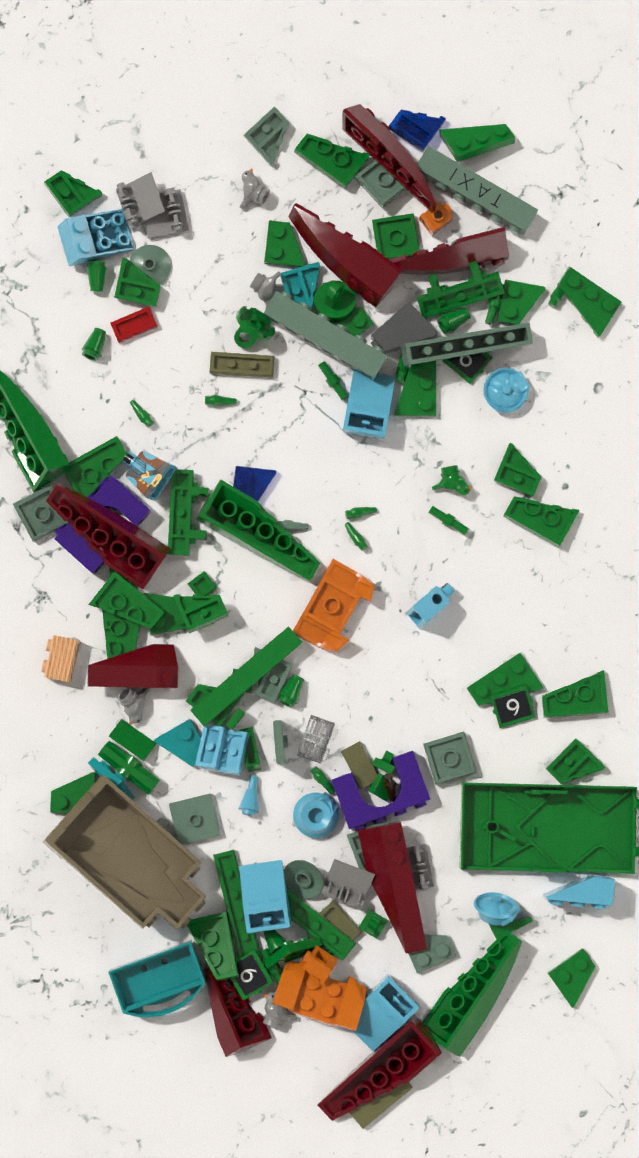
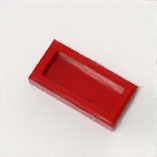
[110,306,158,343]

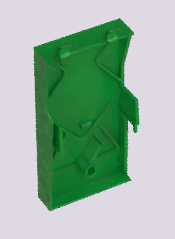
[459,782,639,874]

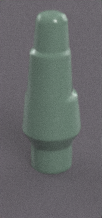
[277,520,309,531]

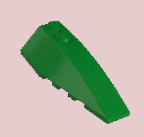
[0,370,69,492]
[195,479,320,582]
[422,930,523,1057]

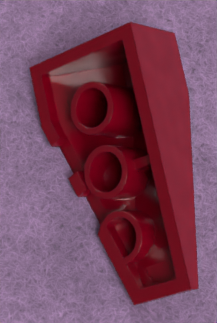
[204,967,272,1057]

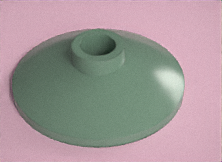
[129,245,171,285]
[284,860,324,899]

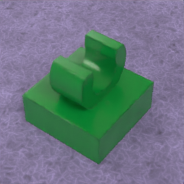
[372,750,395,774]
[358,909,388,939]

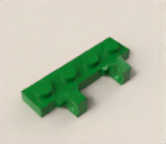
[417,261,505,318]
[168,469,210,556]

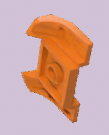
[293,559,374,653]
[272,961,367,1031]

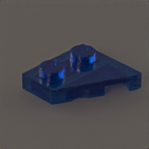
[389,109,446,152]
[233,466,277,501]

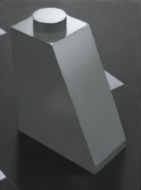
[370,302,438,354]

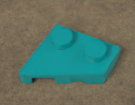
[280,262,320,308]
[154,719,201,767]
[88,757,135,800]

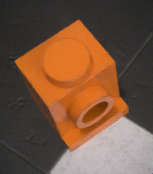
[419,201,453,236]
[301,945,338,985]

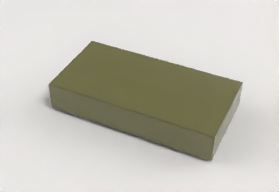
[341,741,377,789]
[319,900,362,941]

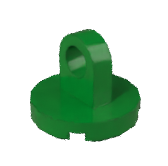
[314,280,356,321]
[234,306,275,348]

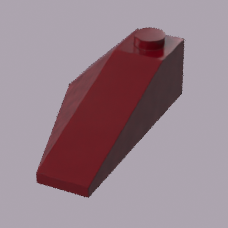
[87,644,178,688]

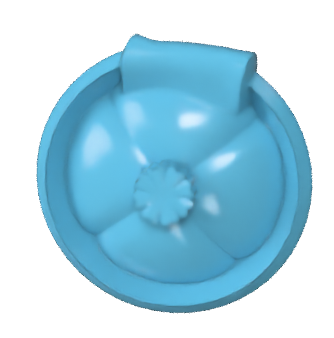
[483,368,531,413]
[293,792,339,838]
[474,892,521,926]

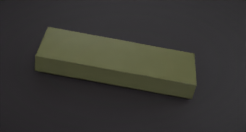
[209,351,275,378]
[349,1082,413,1129]

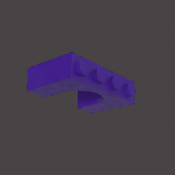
[55,476,151,575]
[331,750,431,831]

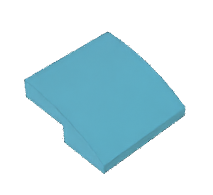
[195,725,249,776]

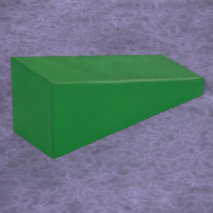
[239,727,262,772]
[488,917,533,939]

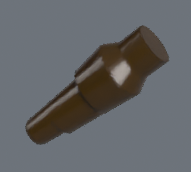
[383,773,395,802]

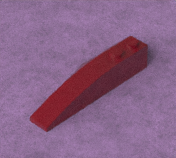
[342,104,436,213]
[288,203,403,307]
[389,227,509,275]
[46,483,171,590]
[358,821,427,954]
[317,1014,442,1121]

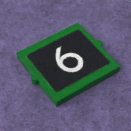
[442,352,493,384]
[490,684,536,728]
[231,949,274,1000]

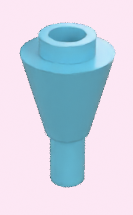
[238,775,259,816]

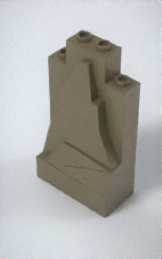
[42,774,206,929]

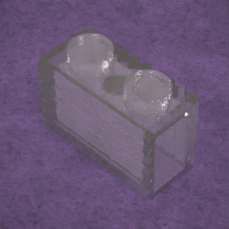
[296,715,338,764]

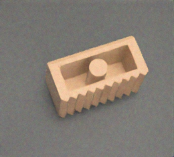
[41,635,80,683]

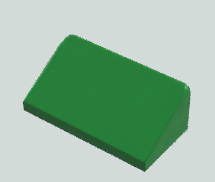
[108,719,157,761]

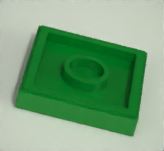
[372,213,420,259]

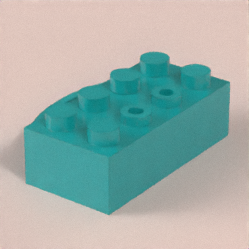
[108,940,206,1017]

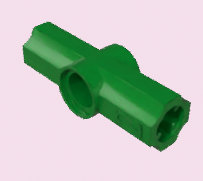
[98,740,160,795]

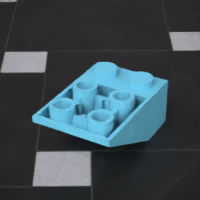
[57,209,135,267]
[343,370,396,440]
[239,860,292,933]
[543,875,615,909]
[352,974,420,1051]

